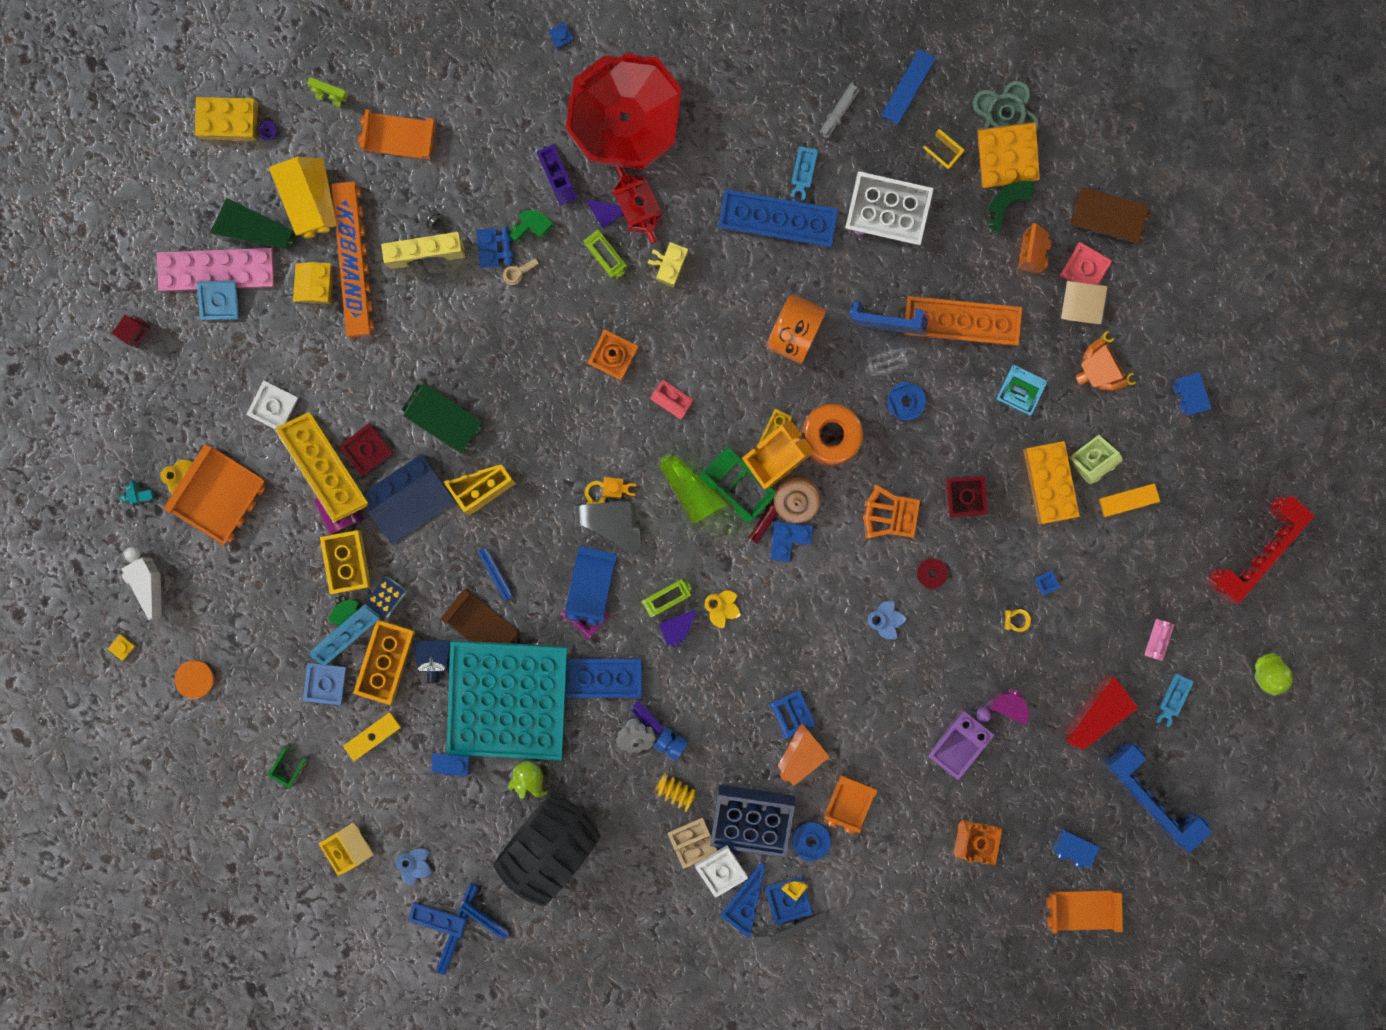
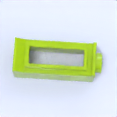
[583,230,627,279]

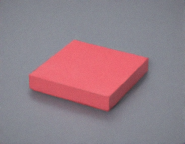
[1060,242,1112,284]

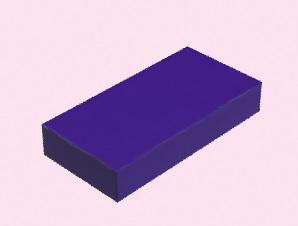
[630,700,664,736]

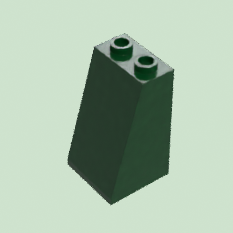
[399,381,482,453]

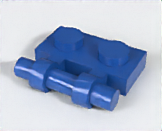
[476,227,513,269]

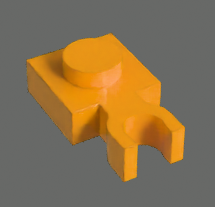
[602,477,636,499]

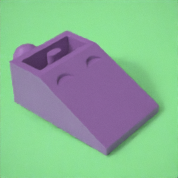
[928,707,994,780]

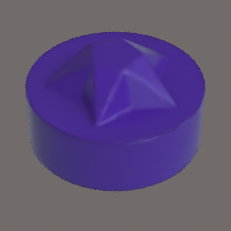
[258,120,278,140]

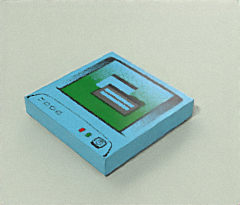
[996,365,1048,416]

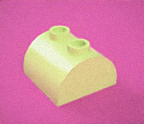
[1068,435,1123,484]

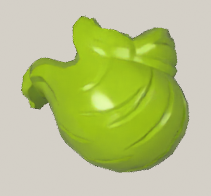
[1254,653,1293,695]
[508,761,547,799]

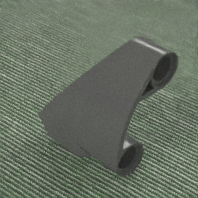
[574,502,641,556]

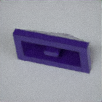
[587,200,624,228]

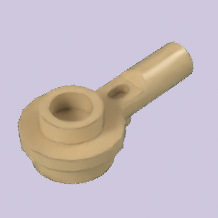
[503,258,539,285]

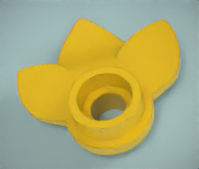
[160,460,193,494]
[704,591,740,629]

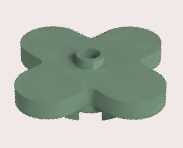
[972,81,1038,131]

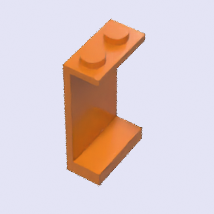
[358,109,436,160]
[1046,890,1123,933]

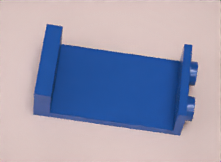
[564,546,617,626]

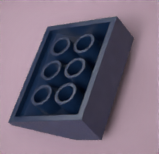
[362,454,456,545]
[710,785,795,858]

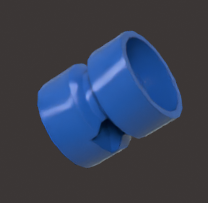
[653,726,689,762]

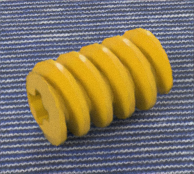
[653,773,695,812]

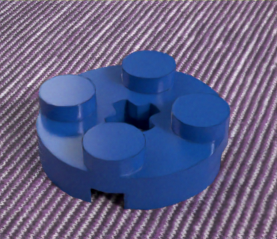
[887,382,926,421]
[792,822,831,861]

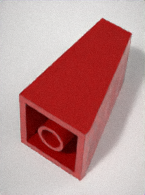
[1065,675,1138,750]

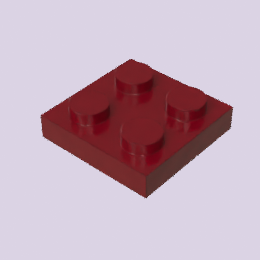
[339,423,393,477]

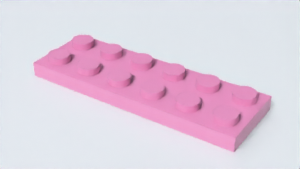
[157,248,274,292]

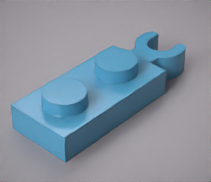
[791,146,818,201]
[1156,673,1194,727]

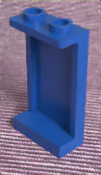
[850,301,929,335]

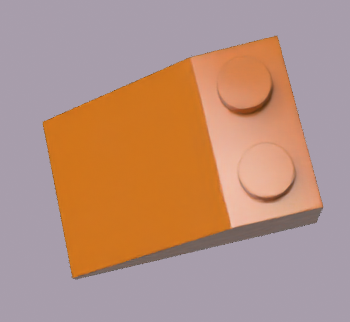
[1018,223,1051,273]

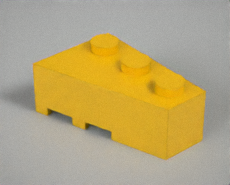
[444,464,516,516]

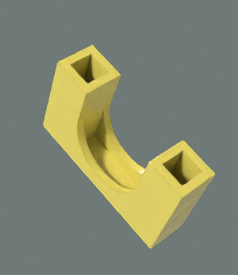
[381,232,466,269]

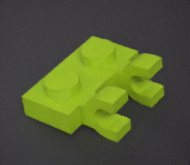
[307,77,348,108]

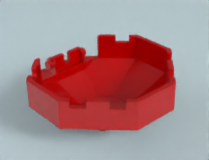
[565,53,682,170]

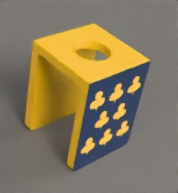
[920,129,964,174]

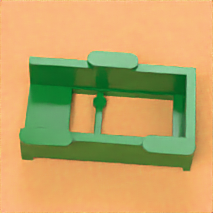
[700,446,776,523]

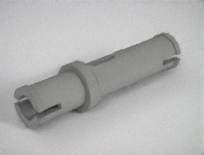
[819,84,860,139]

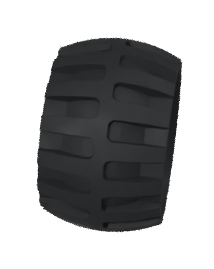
[493,794,601,906]

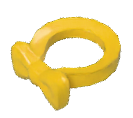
[585,481,607,505]
[1004,609,1031,632]

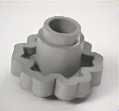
[616,718,656,753]

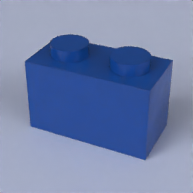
[1173,372,1211,417]
[1052,829,1100,869]

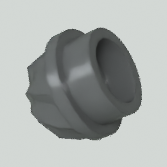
[423,210,443,230]

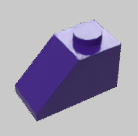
[659,610,696,647]

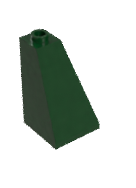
[210,198,297,250]

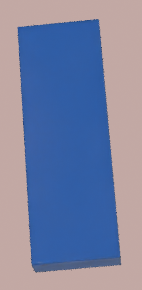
[408,902,468,938]

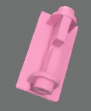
[1144,619,1174,661]

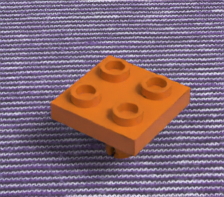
[587,329,639,381]

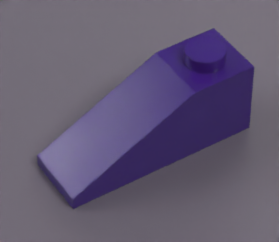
[536,144,577,206]

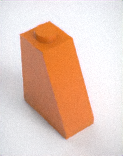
[778,724,829,786]

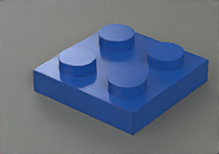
[764,876,812,925]

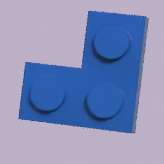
[770,522,813,562]

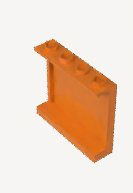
[163,444,267,546]

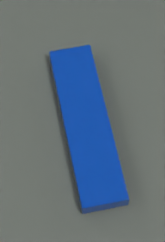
[881,49,936,125]

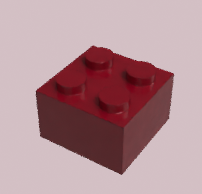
[944,476,988,518]

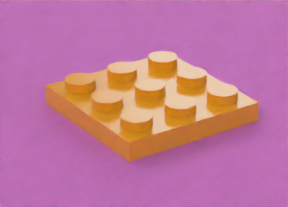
[977,122,1040,188]

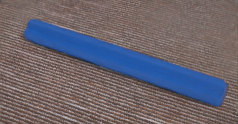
[436,883,479,975]

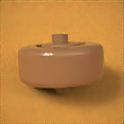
[774,476,821,523]

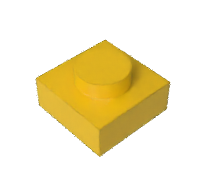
[108,634,136,661]

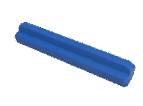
[478,548,513,600]
[460,900,509,940]

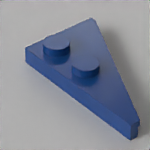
[719,861,765,938]

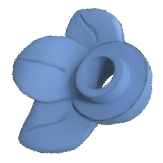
[868,601,906,639]
[395,848,432,885]

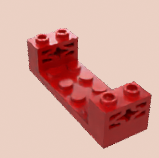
[1207,495,1315,604]

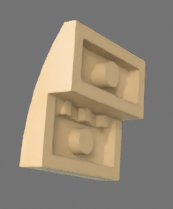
[1061,280,1108,324]
[668,818,717,869]

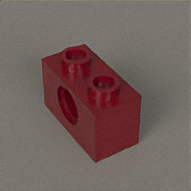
[112,315,150,348]

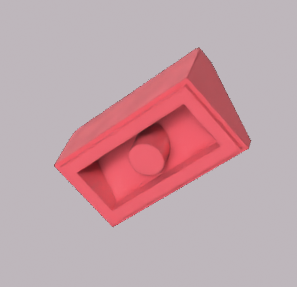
[650,380,694,419]

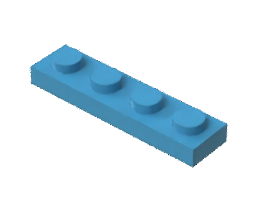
[310,604,380,666]

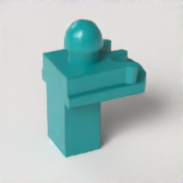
[120,480,155,504]

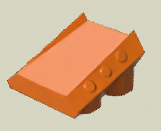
[953,820,1002,865]

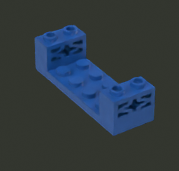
[1103,742,1212,853]

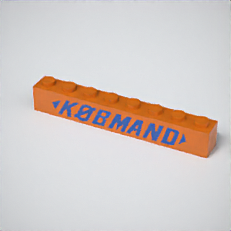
[332,182,375,338]

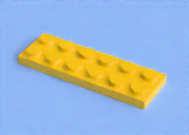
[275,412,368,523]

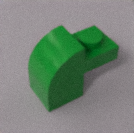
[510,210,554,243]
[327,600,362,627]

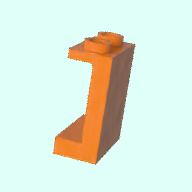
[823,774,877,835]

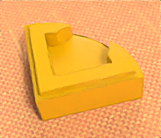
[781,881,808,901]

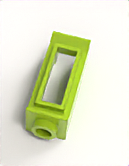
[642,579,692,618]

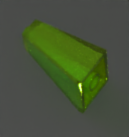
[658,454,727,525]

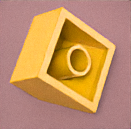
[293,262,334,304]
[318,822,373,876]

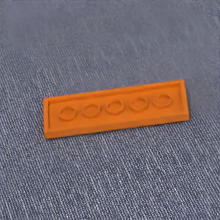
[903,296,1022,346]

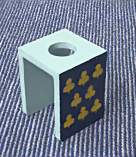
[365,576,408,618]

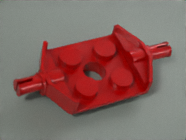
[610,167,663,244]

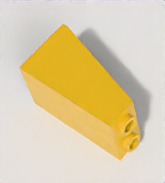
[269,156,337,238]

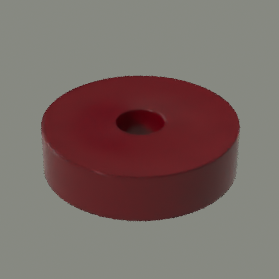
[916,558,948,589]

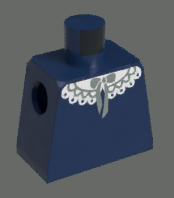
[413,640,451,683]

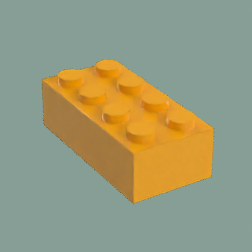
[1023,441,1080,524]
[353,619,416,705]

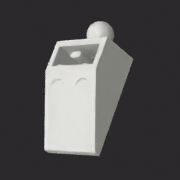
[122,547,162,620]

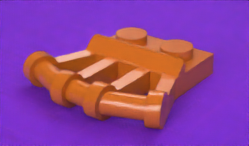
[862,484,920,539]

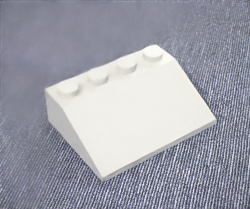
[845,171,934,245]

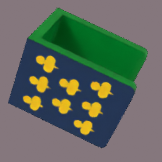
[267,744,310,788]

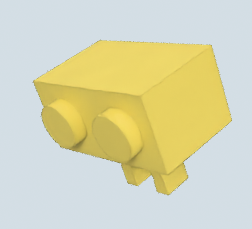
[648,242,688,287]

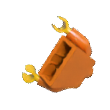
[1076,331,1136,391]

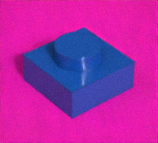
[548,22,574,49]
[1034,570,1060,596]

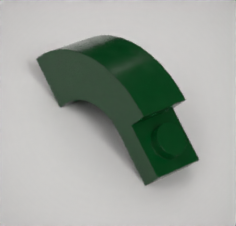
[987,180,1035,235]

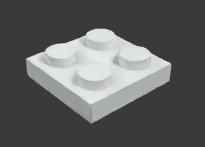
[246,380,299,429]
[695,845,748,898]

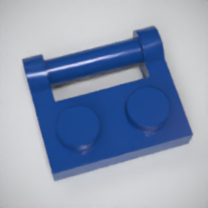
[768,690,815,739]

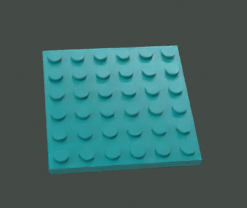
[446,640,567,760]

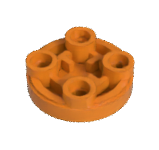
[175,660,215,699]

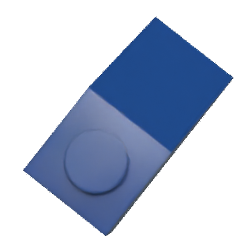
[431,753,471,776]

